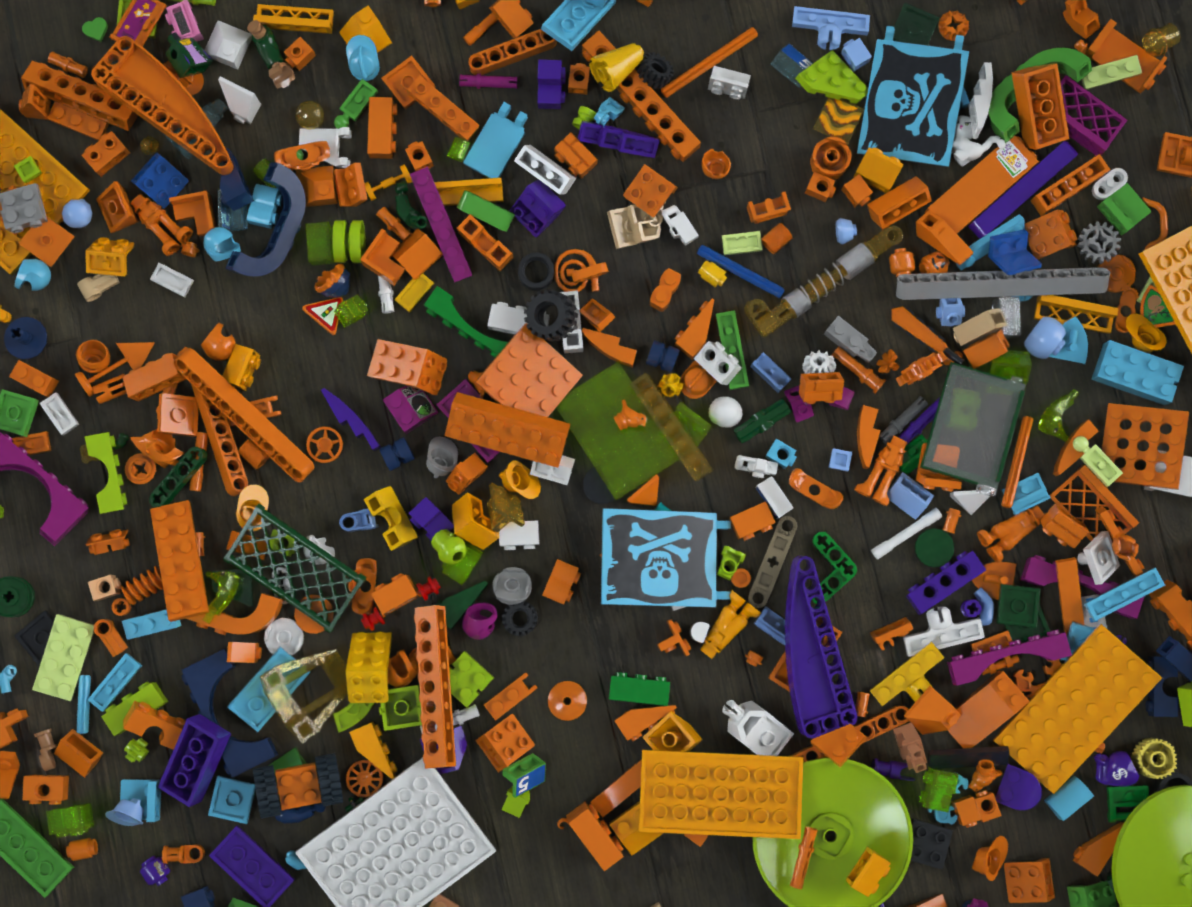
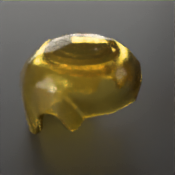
[295,100,324,130]

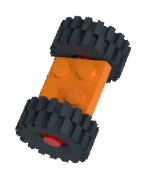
[253,753,343,819]

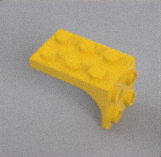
[345,632,392,703]

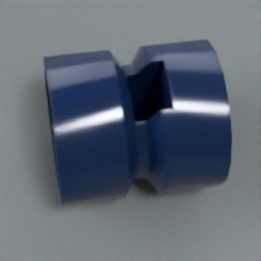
[646,340,680,373]
[379,437,415,471]

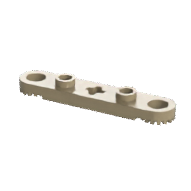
[748,516,797,608]

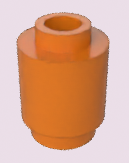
[66,838,98,861]

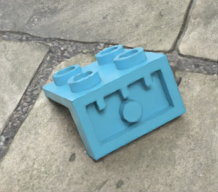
[120,779,161,822]

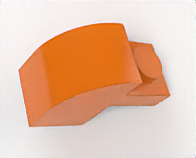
[1063,0,1100,39]
[0,708,29,749]

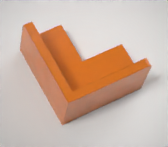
[169,191,217,237]
[360,228,405,286]

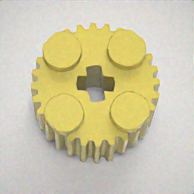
[1131,738,1177,779]

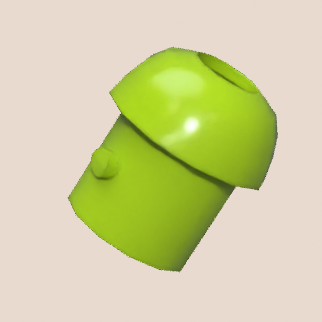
[431,529,467,565]

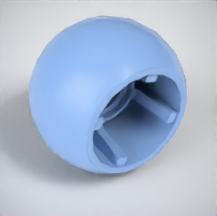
[1024,317,1066,359]

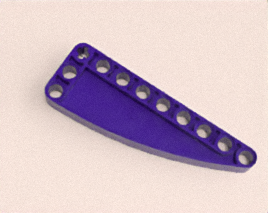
[785,555,857,738]

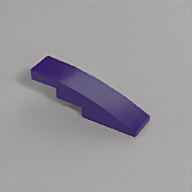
[577,121,659,158]
[321,388,381,451]

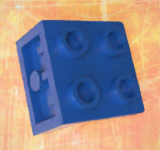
[131,153,189,209]
[988,229,1042,275]

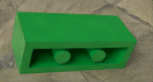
[609,672,670,706]

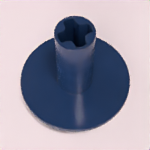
[4,317,47,359]

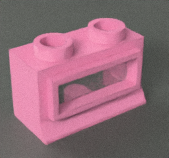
[165,0,204,42]

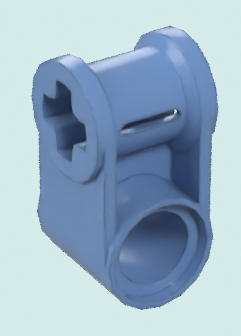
[339,509,379,532]

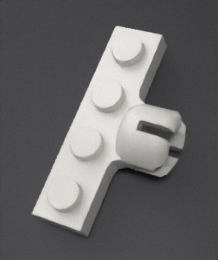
[903,607,985,657]

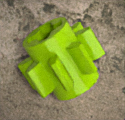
[124,738,149,762]

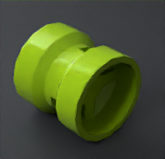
[572,106,597,130]

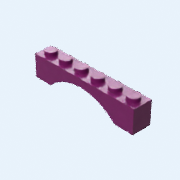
[1020,555,1144,619]
[947,630,1072,686]

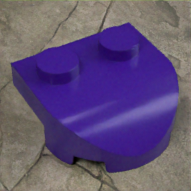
[995,764,1042,811]

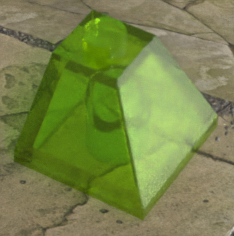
[985,350,1032,395]

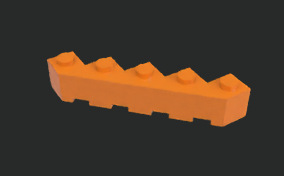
[1149,580,1192,651]

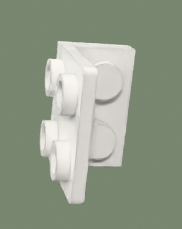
[708,66,751,100]

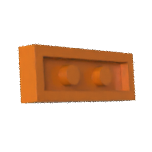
[47,101,109,141]

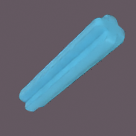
[77,675,91,734]

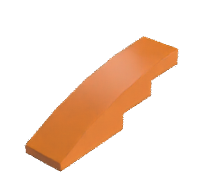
[590,759,642,817]

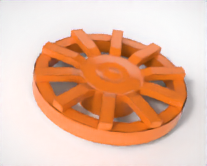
[346,760,383,797]

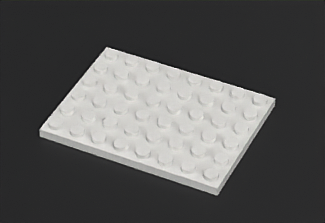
[295,757,496,907]

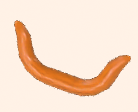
[1142,197,1168,250]

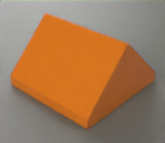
[96,181,139,233]
[392,228,443,280]

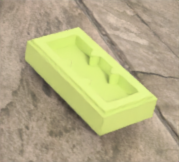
[722,231,763,255]

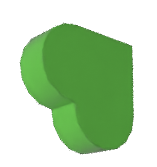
[82,17,108,42]

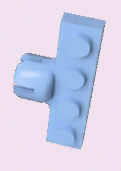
[792,6,870,50]

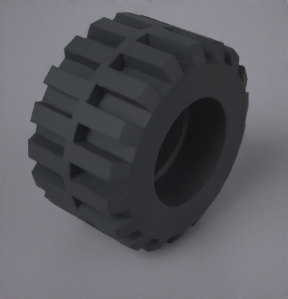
[524,289,578,341]

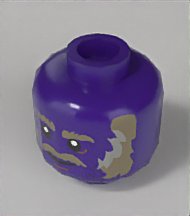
[140,855,170,886]

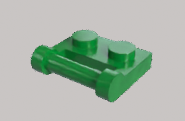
[1107,785,1149,823]

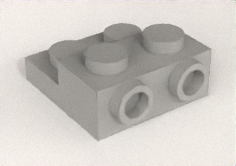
[0,183,48,233]

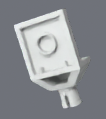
[722,700,794,756]

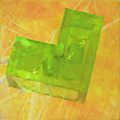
[920,767,959,813]
[46,803,94,838]

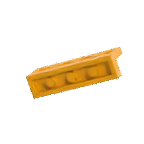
[253,4,334,34]
[435,178,504,206]
[1034,295,1119,334]

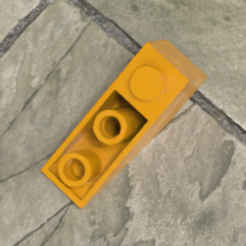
[349,722,398,779]

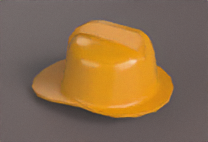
[1126,313,1167,353]
[499,460,541,499]
[236,485,269,531]

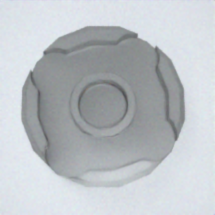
[493,567,532,605]

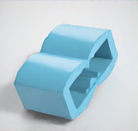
[247,184,283,229]

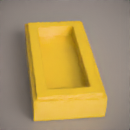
[394,274,434,313]

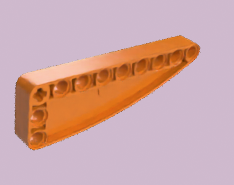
[91,36,234,175]

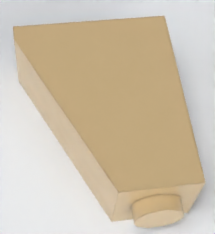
[953,308,1008,346]

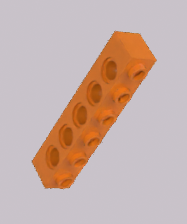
[21,60,138,131]

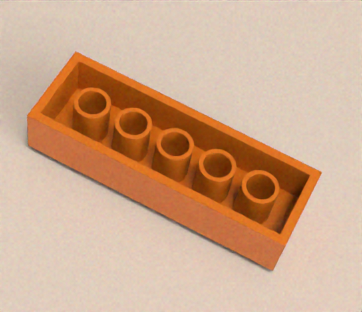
[445,392,571,468]

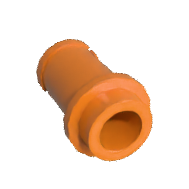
[942,508,962,534]
[196,532,205,556]
[855,692,870,717]

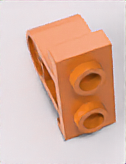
[446,453,488,495]

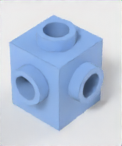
[936,298,965,326]

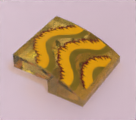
[813,97,865,145]

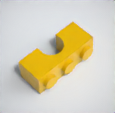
[364,486,418,551]

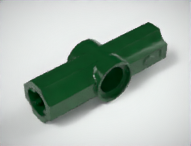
[733,399,791,444]

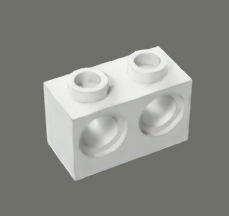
[694,341,742,385]

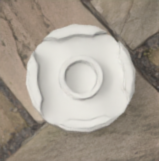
[264,618,304,656]

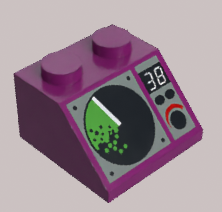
[383,386,438,435]

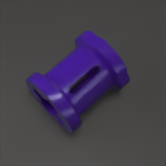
[960,600,982,617]

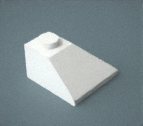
[205,21,252,69]
[218,76,261,124]

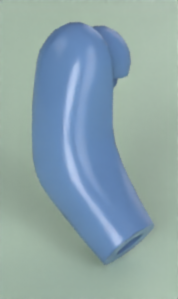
[974,587,994,626]

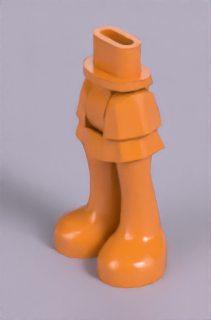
[130,194,193,256]
[854,436,908,506]

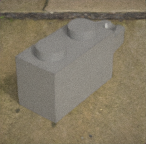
[824,316,877,362]

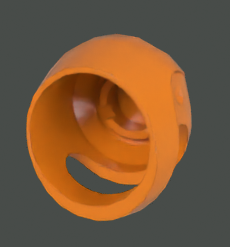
[201,322,236,361]
[76,340,110,373]
[388,650,418,687]

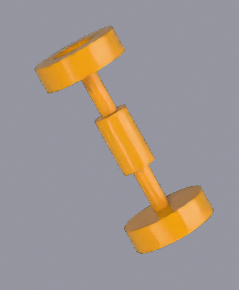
[365,164,413,201]

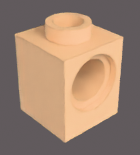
[88,575,121,601]

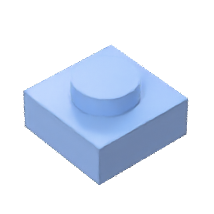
[829,448,852,472]

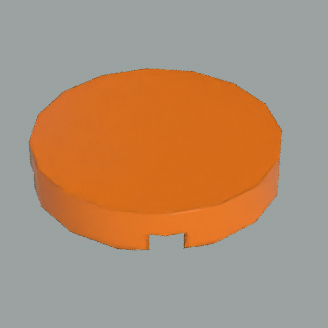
[1098,255,1136,293]
[294,595,334,634]

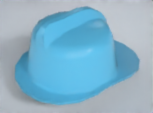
[346,35,380,81]

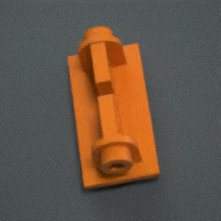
[86,529,130,555]

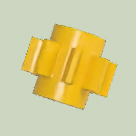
[658,373,684,397]

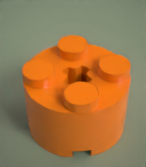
[810,137,852,180]

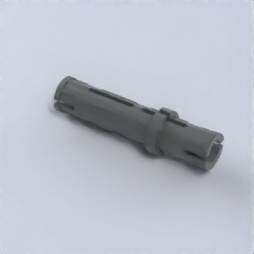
[878,396,928,444]

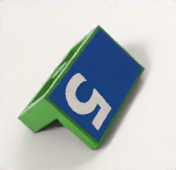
[503,753,546,798]

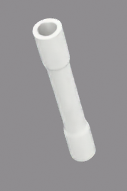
[871,508,942,560]

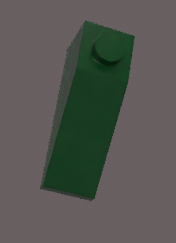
[436,581,489,629]

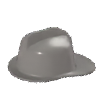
[426,436,458,478]

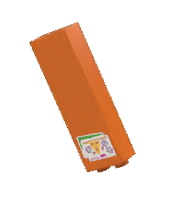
[924,136,1039,234]

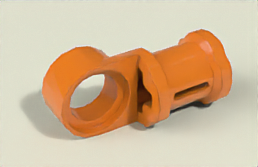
[162,844,205,864]

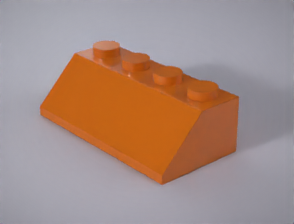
[1012,63,1069,150]

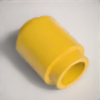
[698,260,727,288]

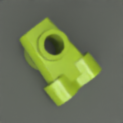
[717,546,746,580]

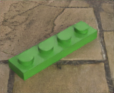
[715,310,749,390]

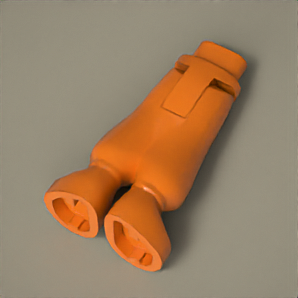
[977,505,1044,563]

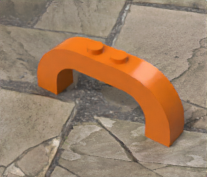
[186,593,284,635]

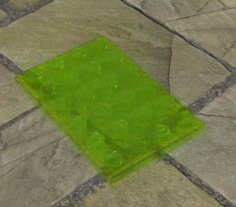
[556,362,681,500]

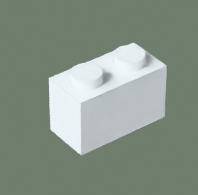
[499,521,539,550]

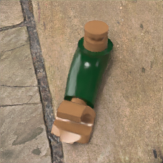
[247,20,295,89]

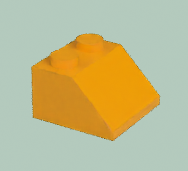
[609,801,663,855]
[846,846,891,897]

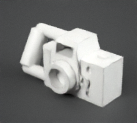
[662,205,699,246]
[734,455,778,478]

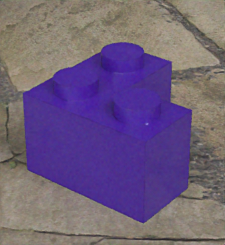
[537,60,566,109]
[409,497,454,541]

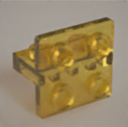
[487,483,525,533]

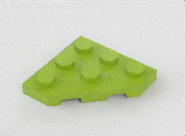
[795,50,868,104]

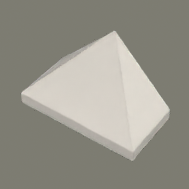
[950,489,993,515]

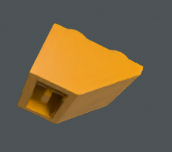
[853,147,904,193]
[222,344,261,391]

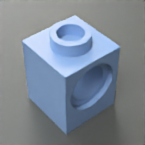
[841,38,872,72]

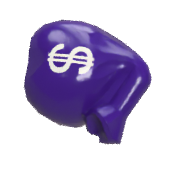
[1093,751,1139,787]

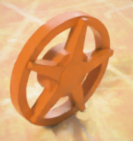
[306,427,343,463]

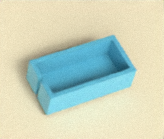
[1091,340,1184,405]

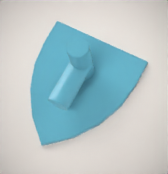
[1049,316,1088,364]

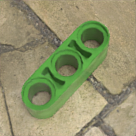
[456,190,515,232]

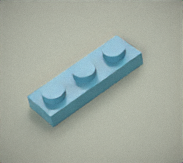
[122,609,182,640]
[88,653,143,712]

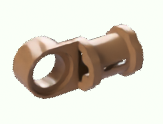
[34,728,57,771]

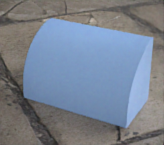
[887,472,934,520]

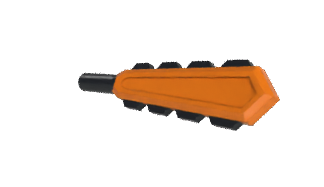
[892,306,964,365]

